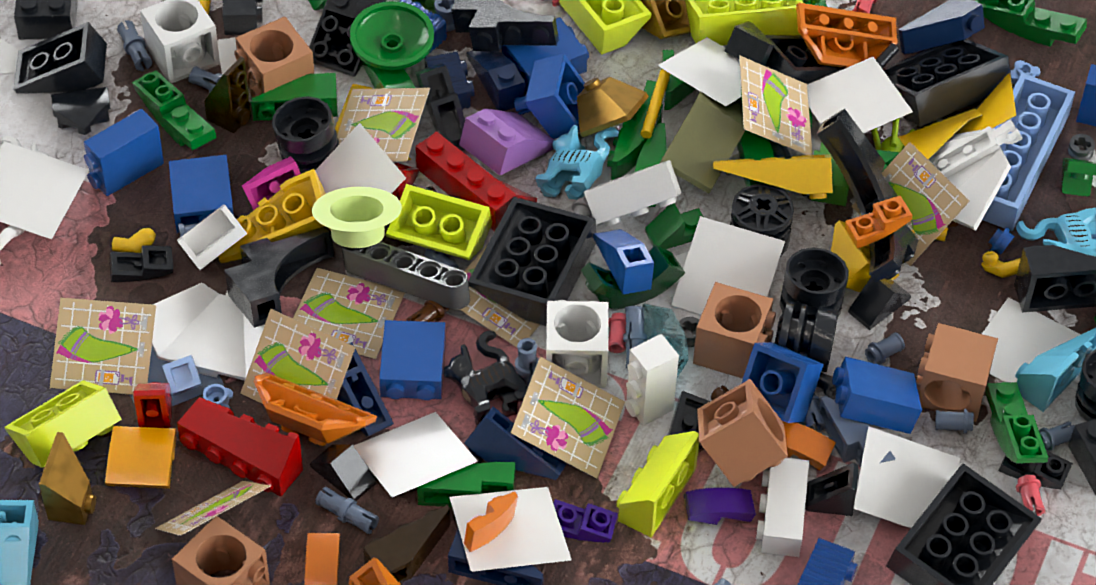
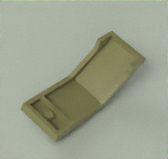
[660,92,745,194]

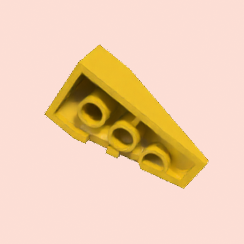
[713,154,833,199]
[218,169,331,263]

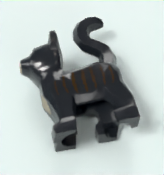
[443,331,528,425]

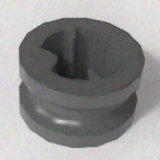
[1068,134,1095,161]
[676,317,699,347]

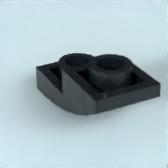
[998,450,1073,490]

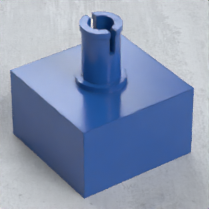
[514,54,585,139]
[741,342,824,423]

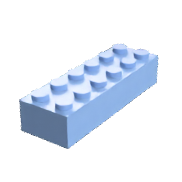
[982,73,1075,231]

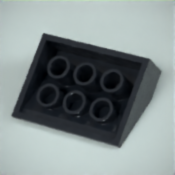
[883,39,1013,126]
[468,197,596,326]
[886,463,1042,585]

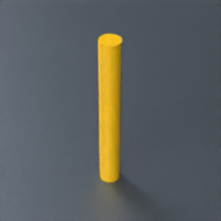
[640,69,671,139]

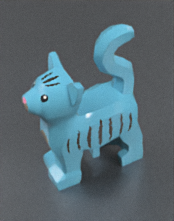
[535,125,619,200]
[1016,207,1096,257]

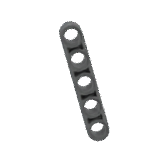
[341,242,470,310]

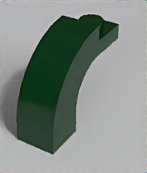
[581,245,685,309]

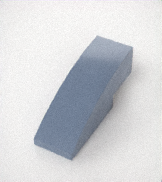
[819,396,895,469]

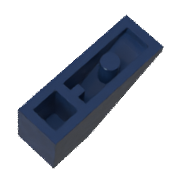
[898,0,985,54]
[466,50,525,111]
[337,342,394,437]
[464,407,566,480]
[448,528,543,585]

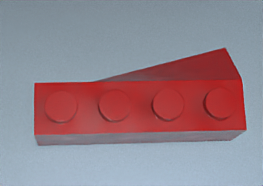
[415,131,537,232]
[177,397,303,497]

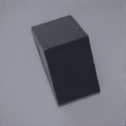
[724,21,774,66]
[848,278,911,330]
[310,444,377,501]
[805,462,858,516]

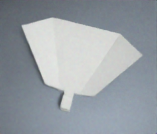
[929,119,1022,231]
[152,283,265,381]

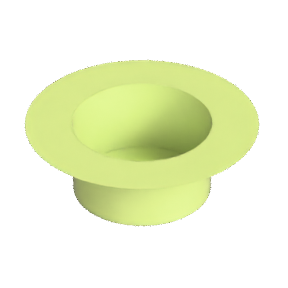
[312,187,402,248]

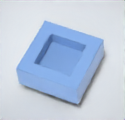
[162,355,202,396]

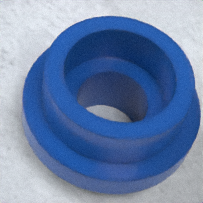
[988,227,1014,255]

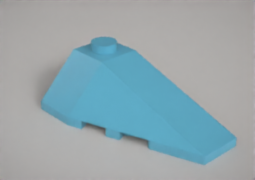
[1015,328,1096,412]

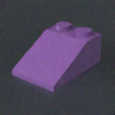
[459,108,554,175]

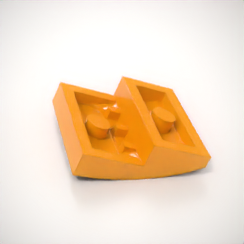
[105,426,177,489]

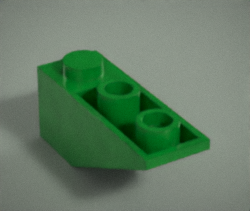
[251,73,338,121]

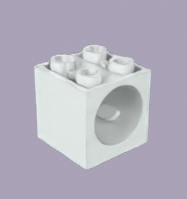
[140,0,220,84]
[546,300,609,388]

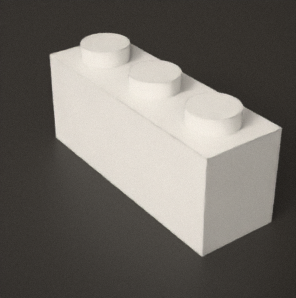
[584,160,682,227]
[625,334,679,425]
[756,458,809,557]

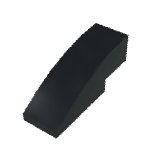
[415,63,465,151]

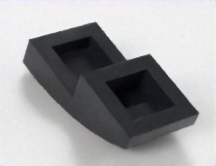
[109,245,174,282]

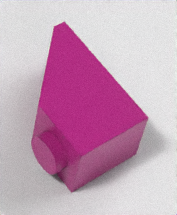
[242,156,301,211]

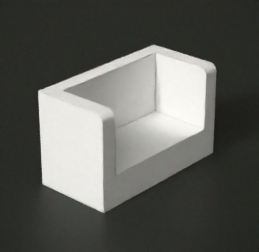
[177,205,247,270]

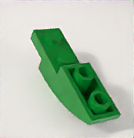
[975,0,1087,47]
[132,70,217,150]
[607,80,663,180]
[985,382,1048,463]

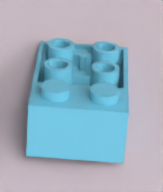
[0,500,39,585]

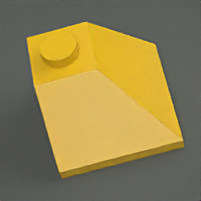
[831,220,899,292]

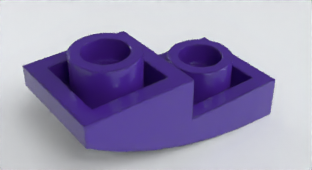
[683,487,756,525]
[553,499,618,542]

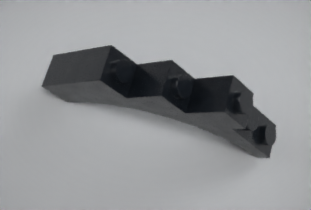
[817,108,919,283]

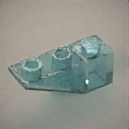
[642,303,689,378]

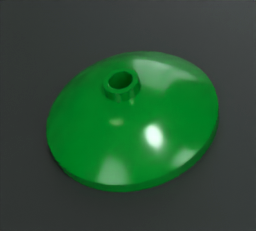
[350,1,434,70]

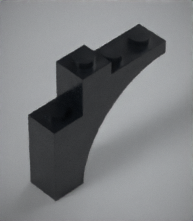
[451,0,559,51]
[224,226,334,328]

